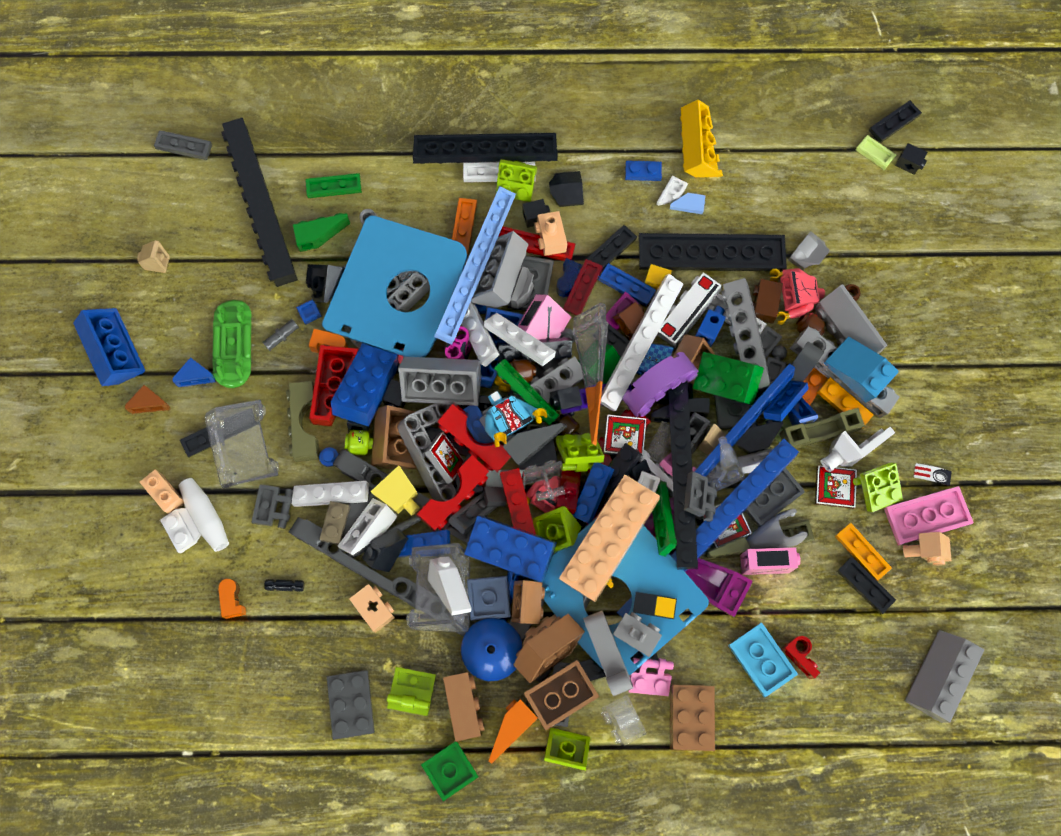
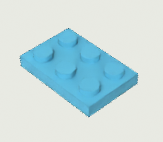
[728,623,798,698]

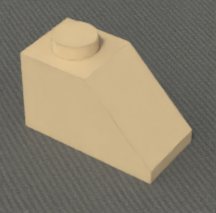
[137,240,170,273]
[698,424,729,458]

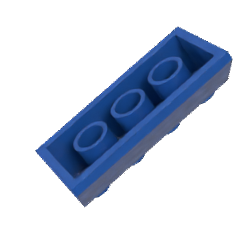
[73,308,145,386]

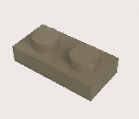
[319,501,350,545]

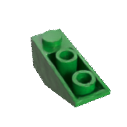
[293,213,350,252]

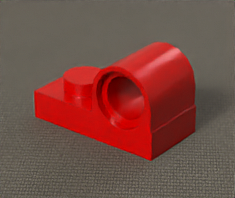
[781,636,820,679]

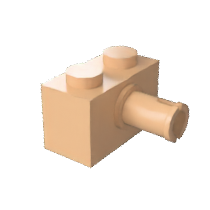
[534,211,567,256]
[903,532,951,566]

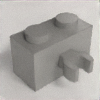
[613,612,662,657]

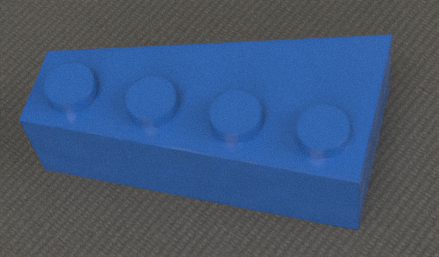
[477,307,524,388]

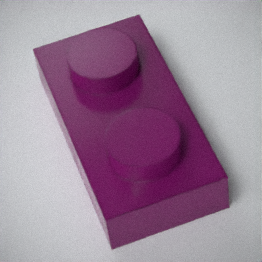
[601,292,639,330]

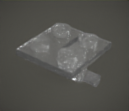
[698,437,745,491]
[522,460,565,502]

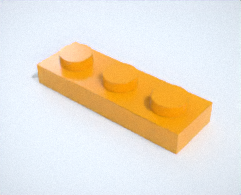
[816,377,874,430]
[835,523,892,581]

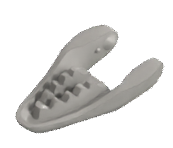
[746,509,808,549]

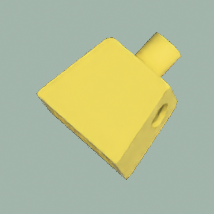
[371,466,420,516]

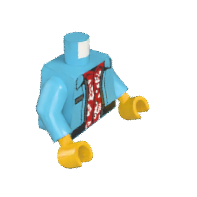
[485,391,547,447]

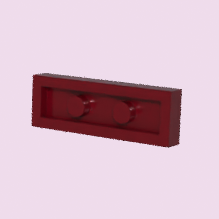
[563,259,603,317]

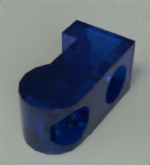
[556,258,583,297]

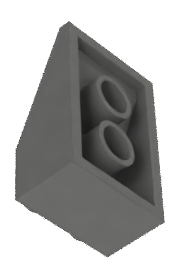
[503,423,568,465]

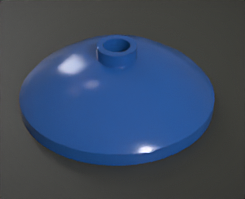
[461,618,523,681]

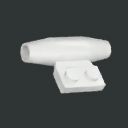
[160,478,229,553]

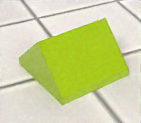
[533,506,581,553]
[543,728,591,771]

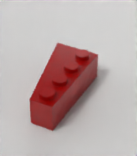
[310,345,359,426]

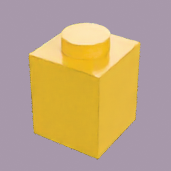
[645,264,672,292]

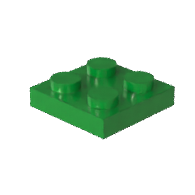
[421,741,479,801]

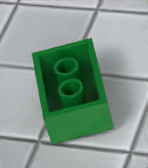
[693,352,764,405]

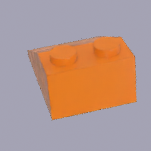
[489,699,538,764]

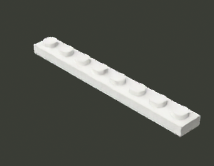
[601,274,683,411]

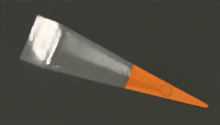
[573,302,608,446]

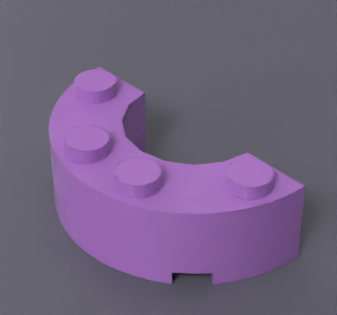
[623,352,699,418]

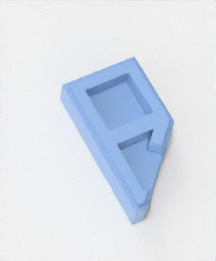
[670,193,706,214]

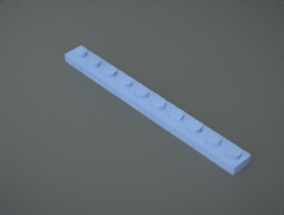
[434,186,516,345]

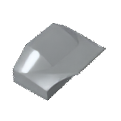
[788,232,830,271]
[511,266,534,309]

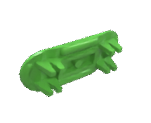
[212,300,252,388]

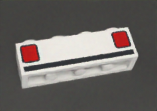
[657,272,722,348]

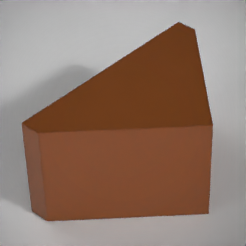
[125,385,170,414]

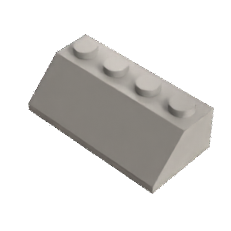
[471,231,528,308]
[815,284,887,354]
[398,357,481,406]
[904,630,984,723]

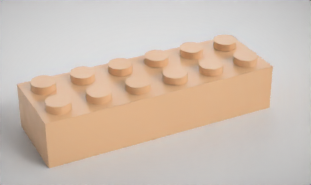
[559,475,660,602]

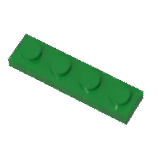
[494,359,559,425]
[652,480,677,557]

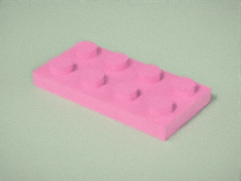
[884,486,974,546]

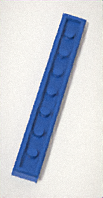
[695,363,795,477]

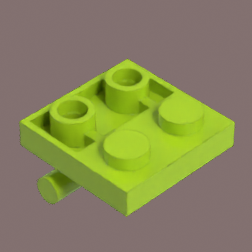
[496,159,537,202]
[556,433,604,472]
[853,463,903,512]
[387,667,436,716]

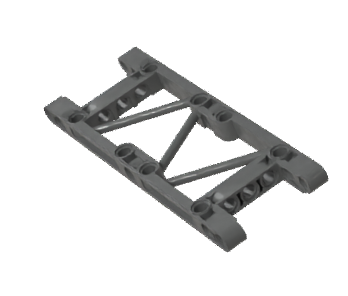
[289,449,591,683]

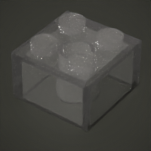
[601,695,647,746]

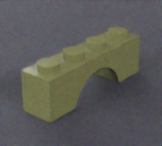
[286,381,319,462]
[779,408,865,449]

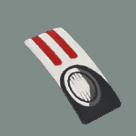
[914,463,952,486]

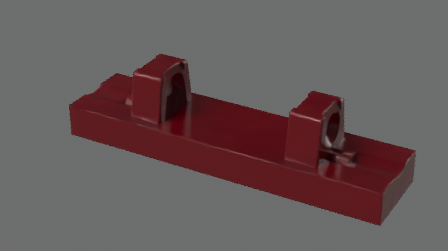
[555,458,581,514]

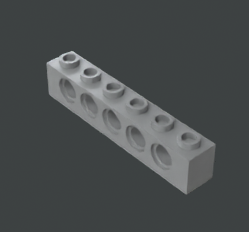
[721,278,772,393]
[789,326,900,418]
[479,356,587,428]

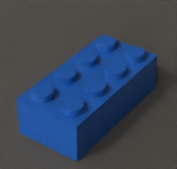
[331,343,398,427]
[464,516,557,582]

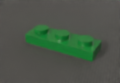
[306,173,362,198]

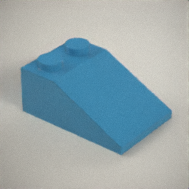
[824,337,899,403]

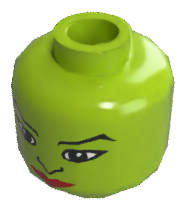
[345,430,373,455]

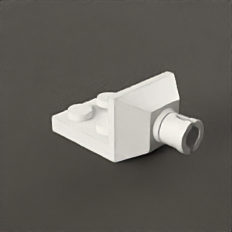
[821,427,895,472]

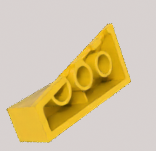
[680,100,723,177]

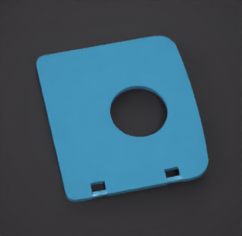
[322,216,467,357]
[534,518,709,676]

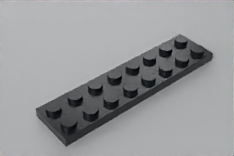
[413,133,558,164]
[638,233,787,271]

